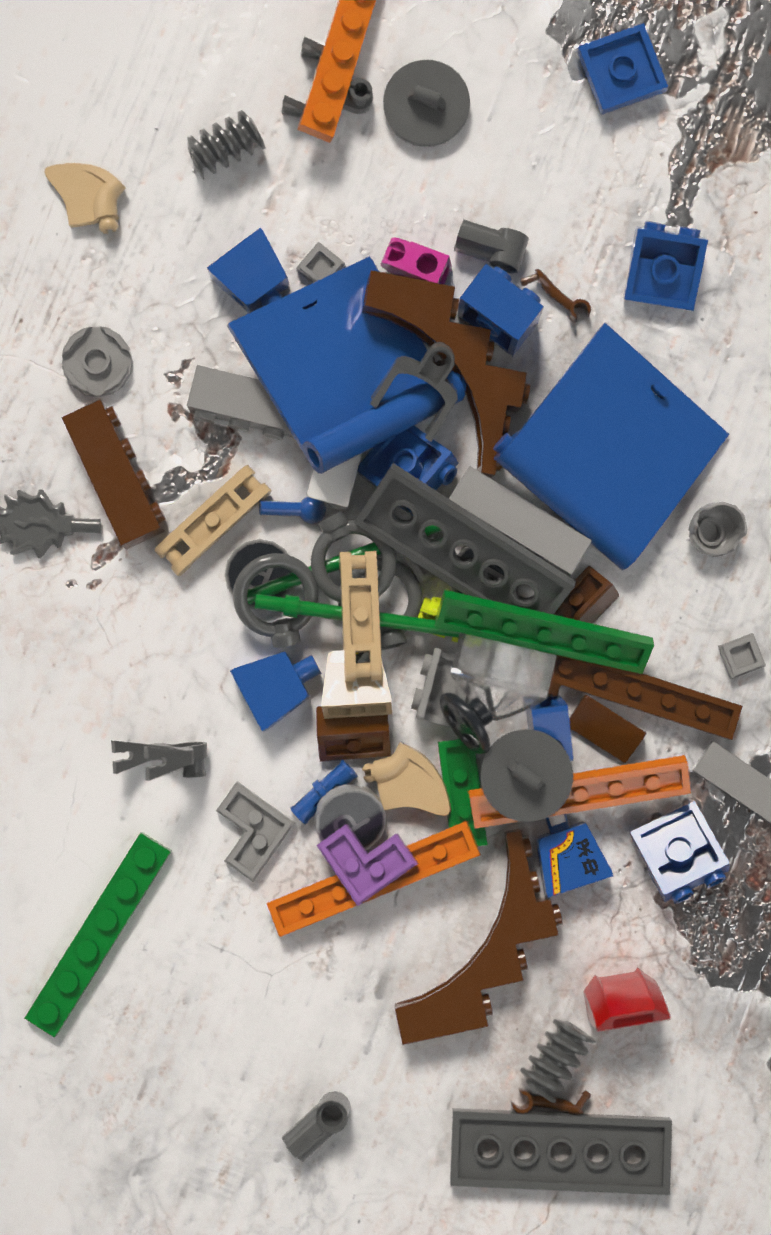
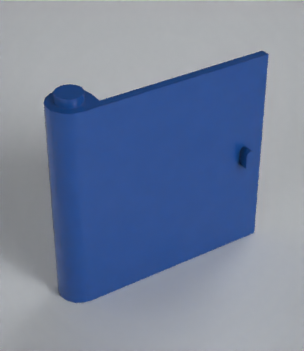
[227,256,466,474]
[493,323,729,570]

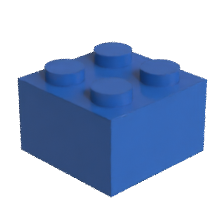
[457,264,544,357]

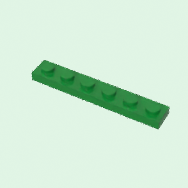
[435,590,655,674]
[24,832,172,1038]

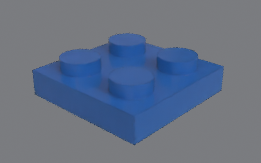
[577,23,668,115]

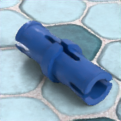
[290,759,358,825]

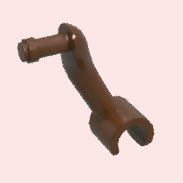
[520,269,591,322]
[510,1088,591,1115]

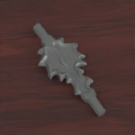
[0,489,101,559]

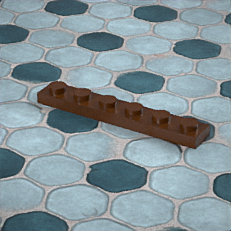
[526,650,743,740]

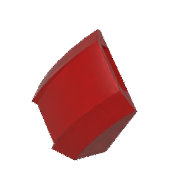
[583,967,671,1032]

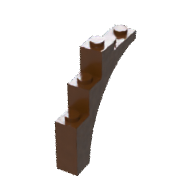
[362,270,530,478]
[395,829,563,1045]

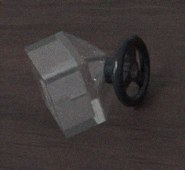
[440,633,557,754]

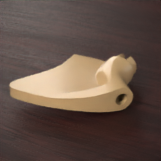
[44,163,126,234]
[362,742,451,816]

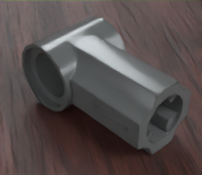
[454,219,529,274]
[282,1091,351,1162]

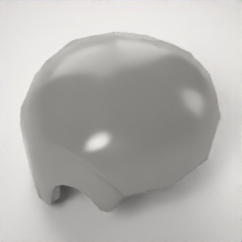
[688,502,747,557]

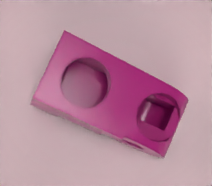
[380,237,452,285]

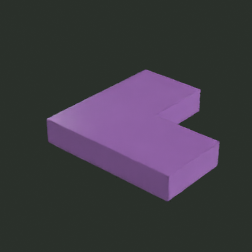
[317,824,419,906]

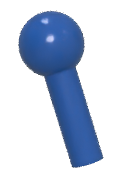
[259,497,326,524]

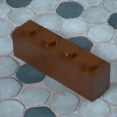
[61,399,166,550]

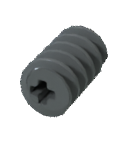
[187,110,266,179]
[520,1019,596,1103]

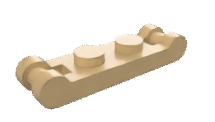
[154,465,272,576]
[339,551,382,682]

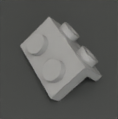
[411,648,476,727]

